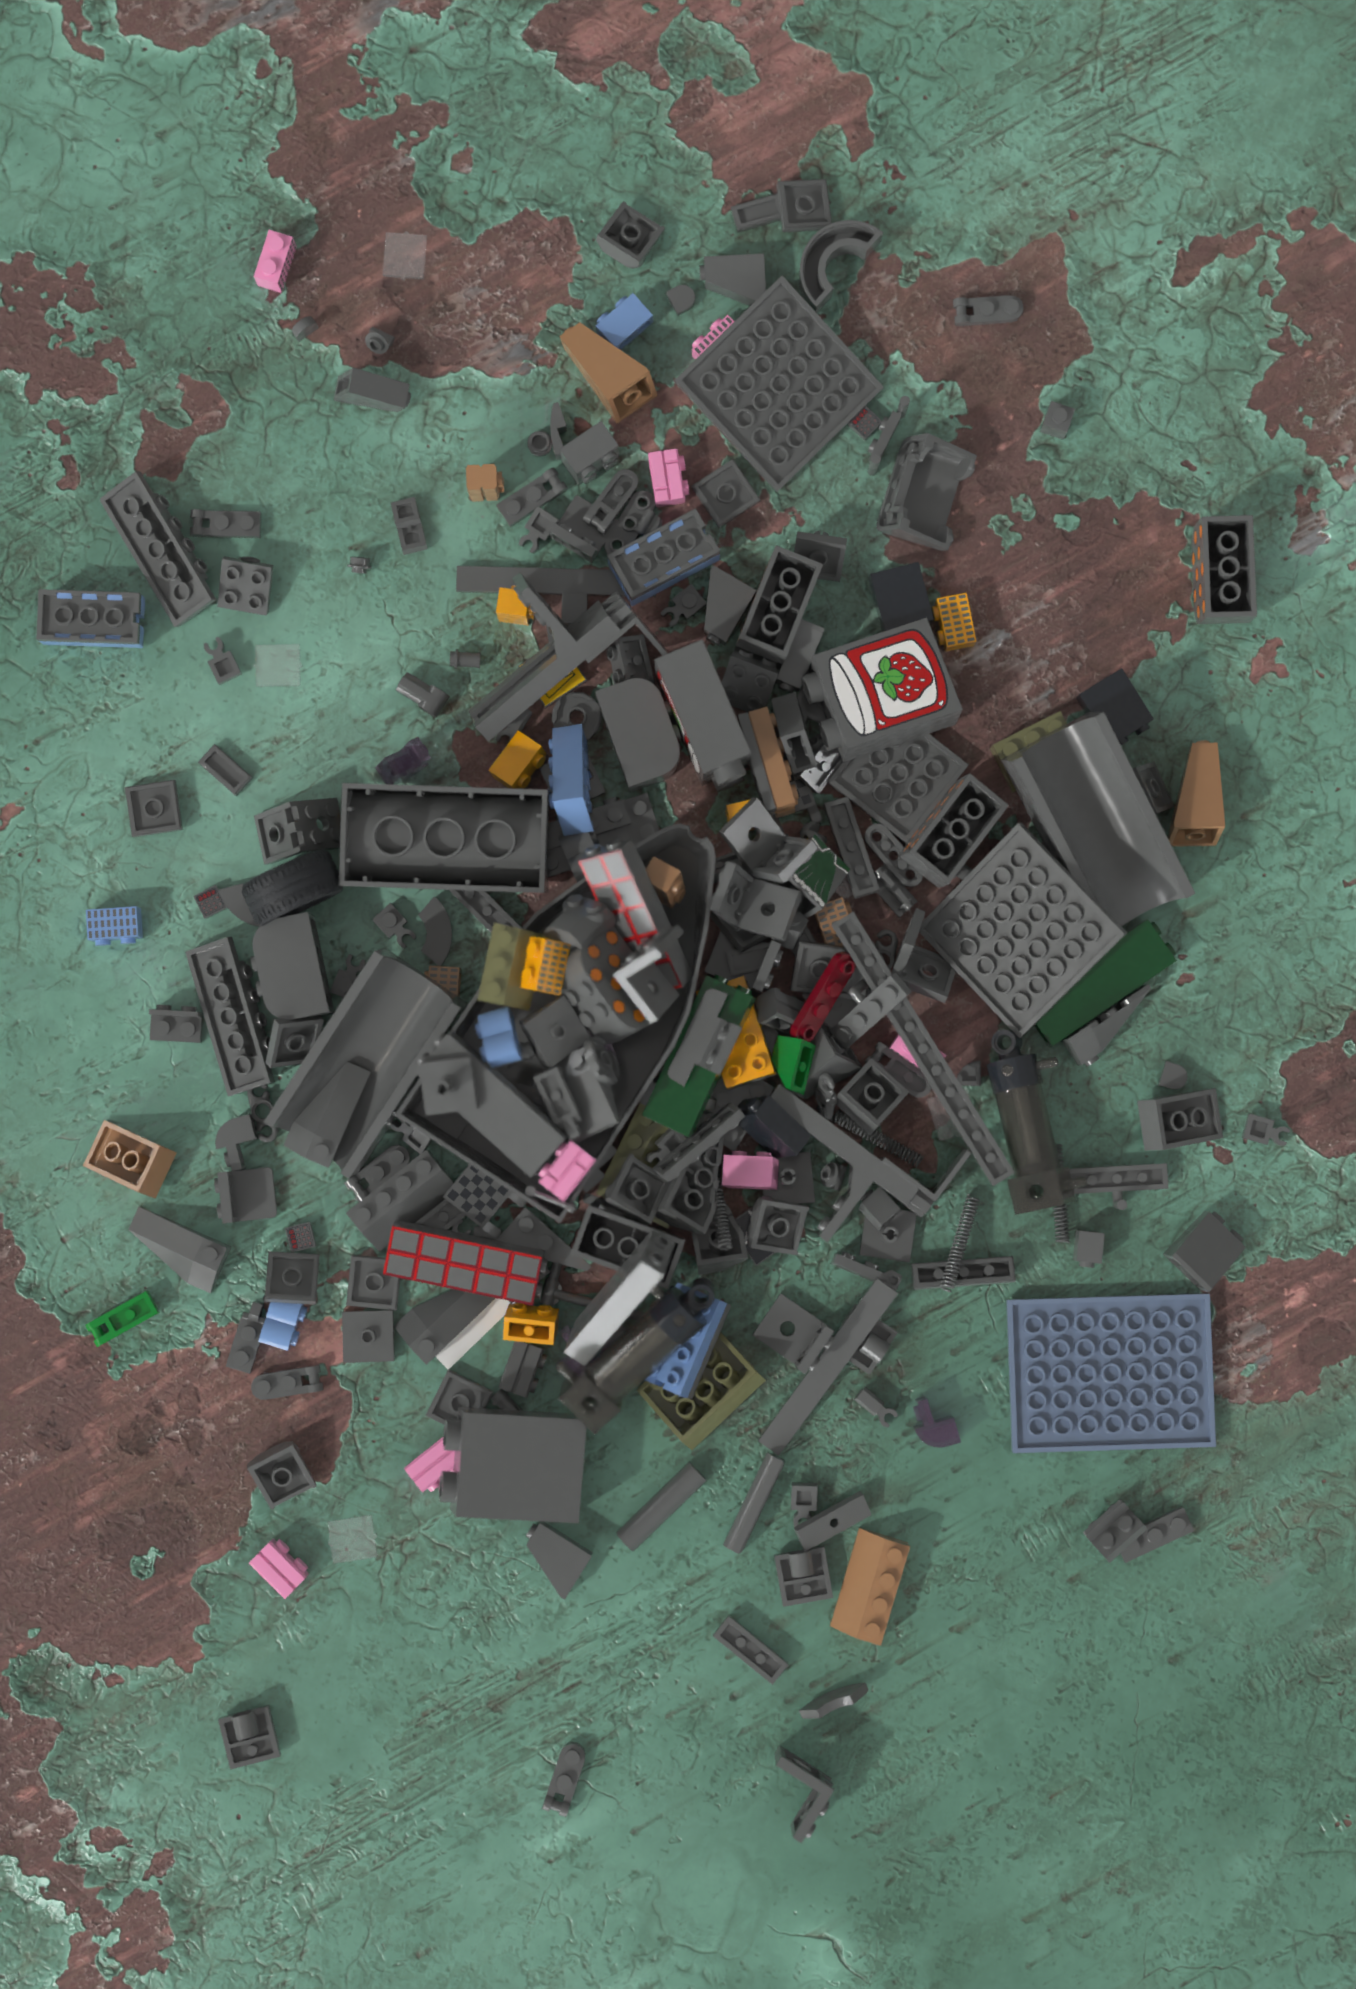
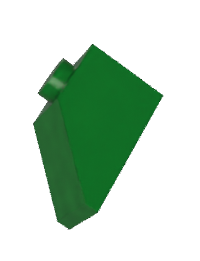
[772,1035,816,1094]

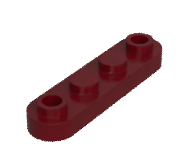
[790,951,856,1042]

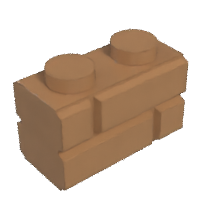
[466,464,504,502]

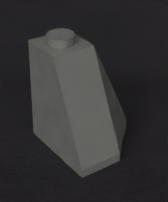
[786,1022,863,1099]

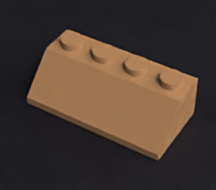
[830,1527,910,1646]

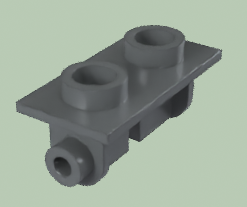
[874,865,918,918]

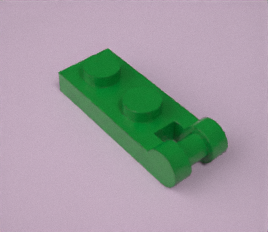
[85,1290,160,1347]

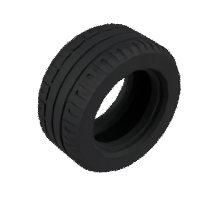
[241,849,343,926]

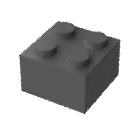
[560,421,619,485]
[836,1058,909,1135]

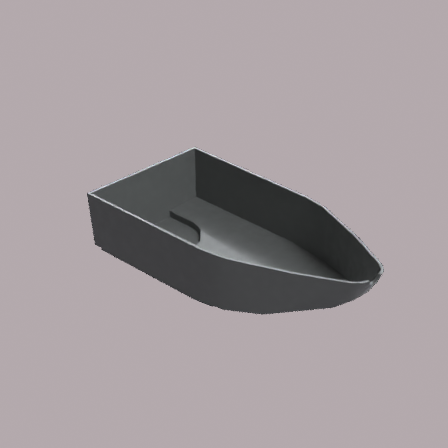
[396,823,716,1223]

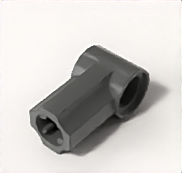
[396,672,450,718]

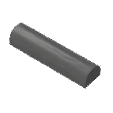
[911,1256,1016,1290]
[723,1452,785,1554]
[616,1461,707,1552]

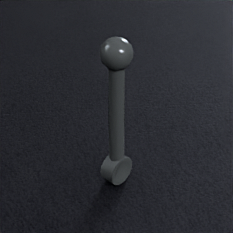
[525,1186,577,1213]

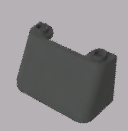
[876,433,977,551]

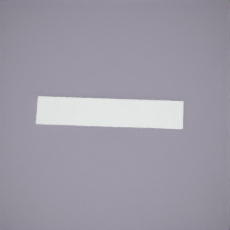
[435,1298,515,1369]

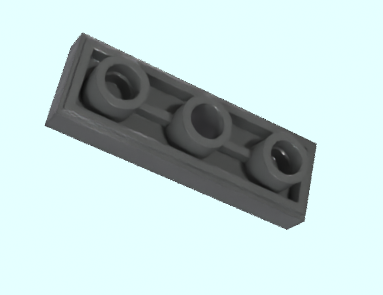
[794,1491,872,1551]

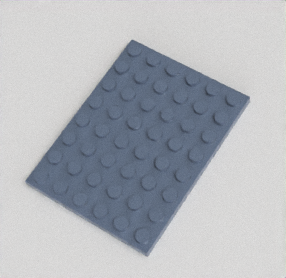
[1006,1293,1216,1453]

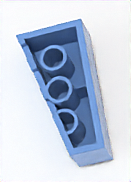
[549,724,594,836]

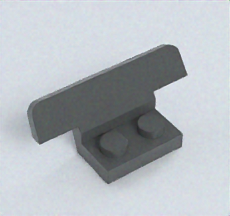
[668,989,742,1086]

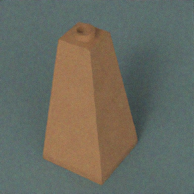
[559,322,658,423]
[1167,740,1225,846]

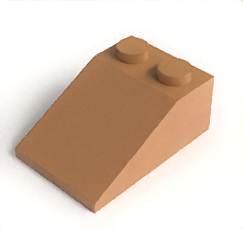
[83,1120,177,1199]

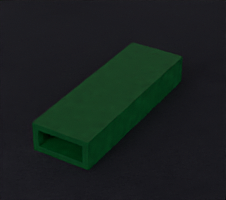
[1034,919,1177,1047]
[642,974,756,1138]

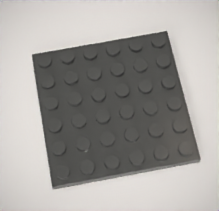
[674,276,884,492]
[919,823,1127,1038]

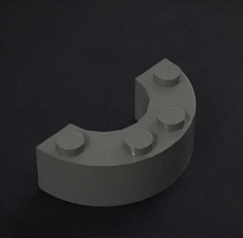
[799,220,883,313]

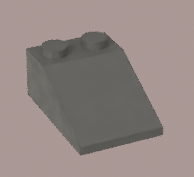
[544,1047,619,1143]
[1137,1088,1223,1151]

